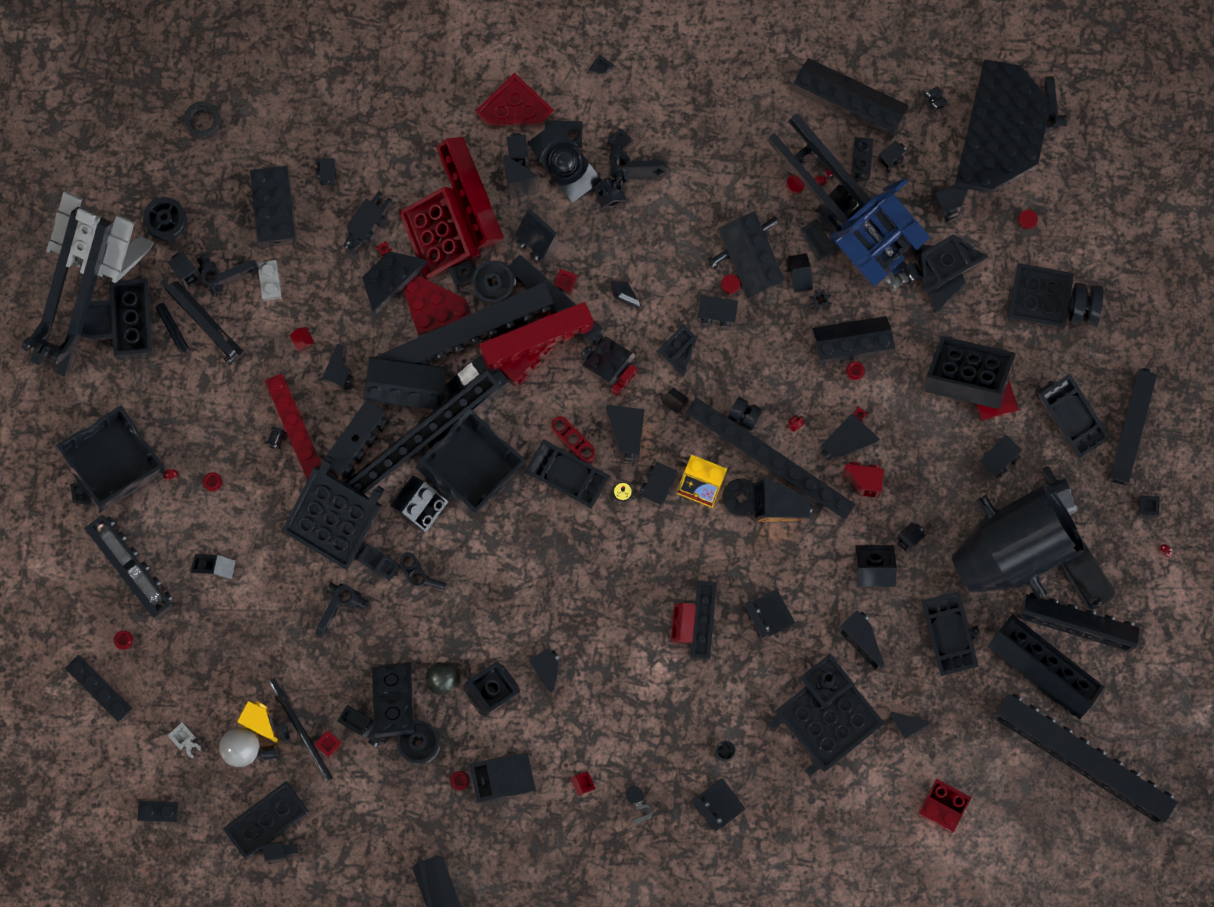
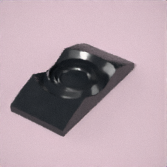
[527,120,602,203]
[1038,374,1110,459]
[525,439,610,510]
[922,591,979,676]

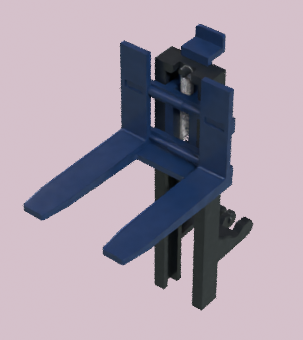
[767,113,931,287]

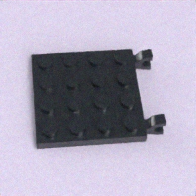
[282,456,385,570]
[767,673,885,777]

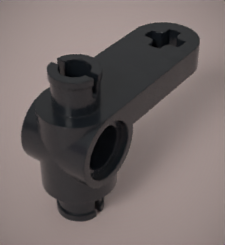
[1044,76,1067,134]
[609,145,668,185]
[197,255,259,297]
[315,582,369,638]

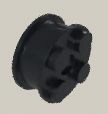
[143,197,187,242]

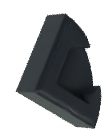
[589,55,615,75]
[607,128,634,148]
[277,722,291,745]

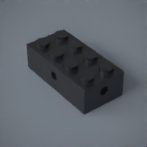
[250,165,298,248]
[322,399,389,482]

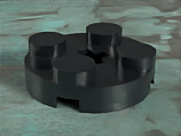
[722,478,754,517]

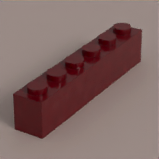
[436,137,504,248]
[479,302,594,370]
[264,373,322,480]

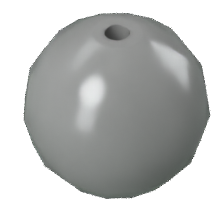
[219,727,259,768]

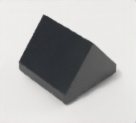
[662,387,689,414]

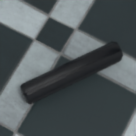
[155,303,190,354]

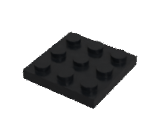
[1008,263,1074,329]

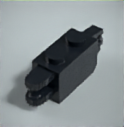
[343,191,392,253]

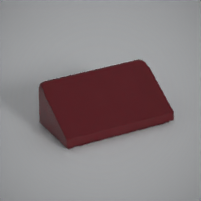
[671,603,696,643]

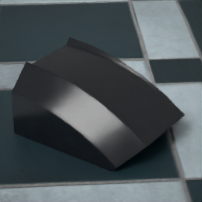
[462,661,520,718]

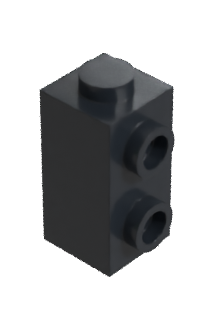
[850,137,874,182]

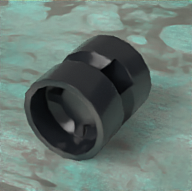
[728,396,763,430]

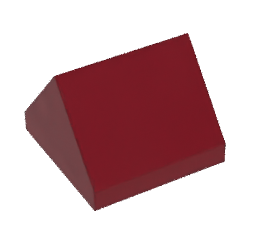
[289,327,315,352]

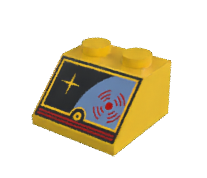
[677,454,727,508]
[237,700,278,743]

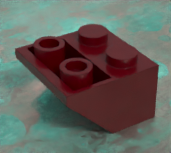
[842,462,884,498]
[917,779,972,834]

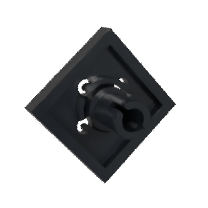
[799,654,854,709]

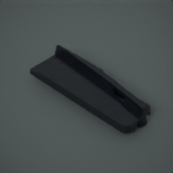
[161,279,245,366]
[1061,530,1116,610]
[413,856,461,907]

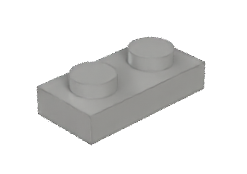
[258,260,282,301]

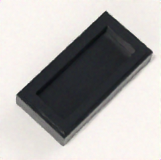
[800,220,836,262]
[337,705,374,739]

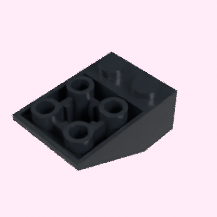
[469,753,536,804]

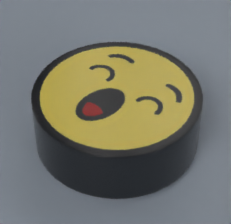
[613,482,632,502]

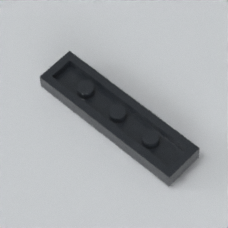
[690,580,717,660]
[65,654,133,723]

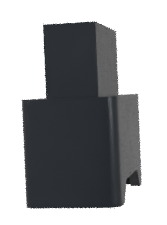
[263,841,301,864]

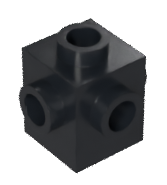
[594,177,626,208]

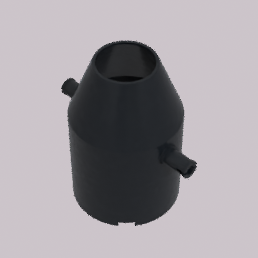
[952,484,1085,599]

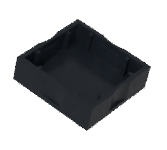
[56,405,164,513]
[415,409,527,519]

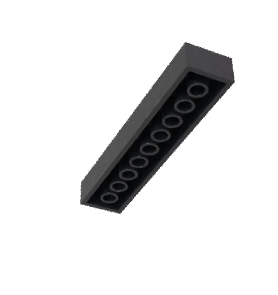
[992,694,1178,825]

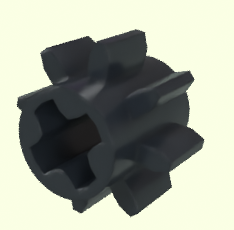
[809,289,832,313]

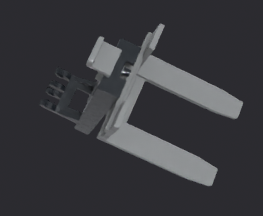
[21,191,154,377]

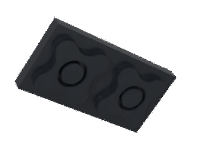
[372,663,415,738]
[223,781,310,860]

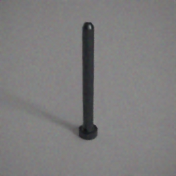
[706,217,779,270]

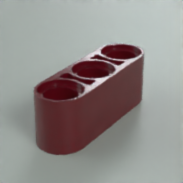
[551,416,595,463]

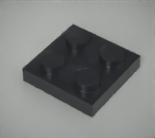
[583,336,635,386]

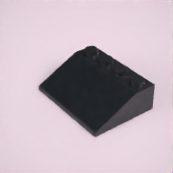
[925,336,1016,409]

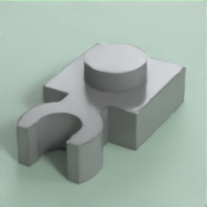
[167,723,202,758]

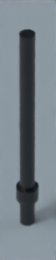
[268,678,333,782]

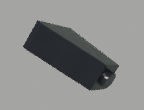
[819,413,880,462]

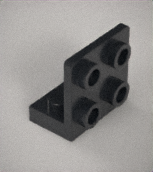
[743,589,795,641]
[691,778,745,833]

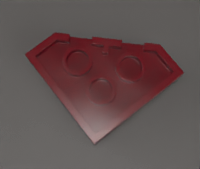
[475,73,555,126]
[403,276,471,336]

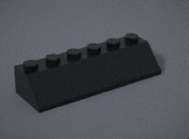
[792,58,909,139]
[1018,593,1139,652]
[987,614,1105,719]

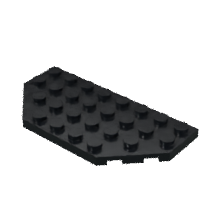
[955,59,1052,193]

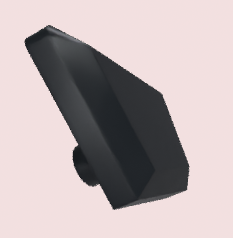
[611,281,641,308]
[70,483,93,506]

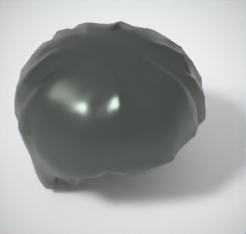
[425,662,460,696]

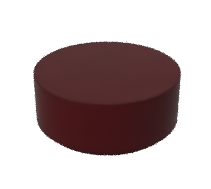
[786,174,805,194]
[1018,210,1038,230]
[721,274,740,294]

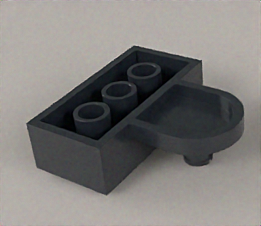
[81,278,155,361]

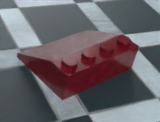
[399,187,481,280]

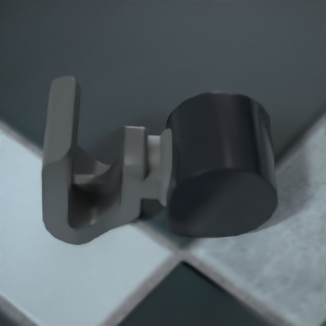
[884,263,923,293]
[626,786,653,824]

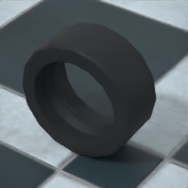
[184,101,221,140]

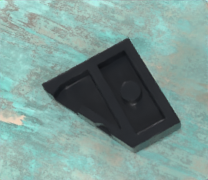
[656,324,697,377]

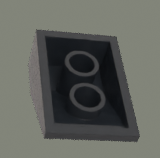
[515,208,559,264]
[443,355,510,417]
[838,610,884,672]

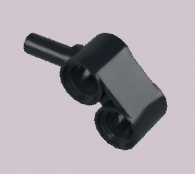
[1043,466,1078,515]
[400,552,447,590]

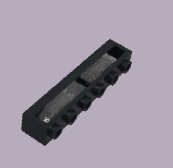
[84,514,175,621]

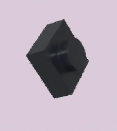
[1139,495,1160,517]

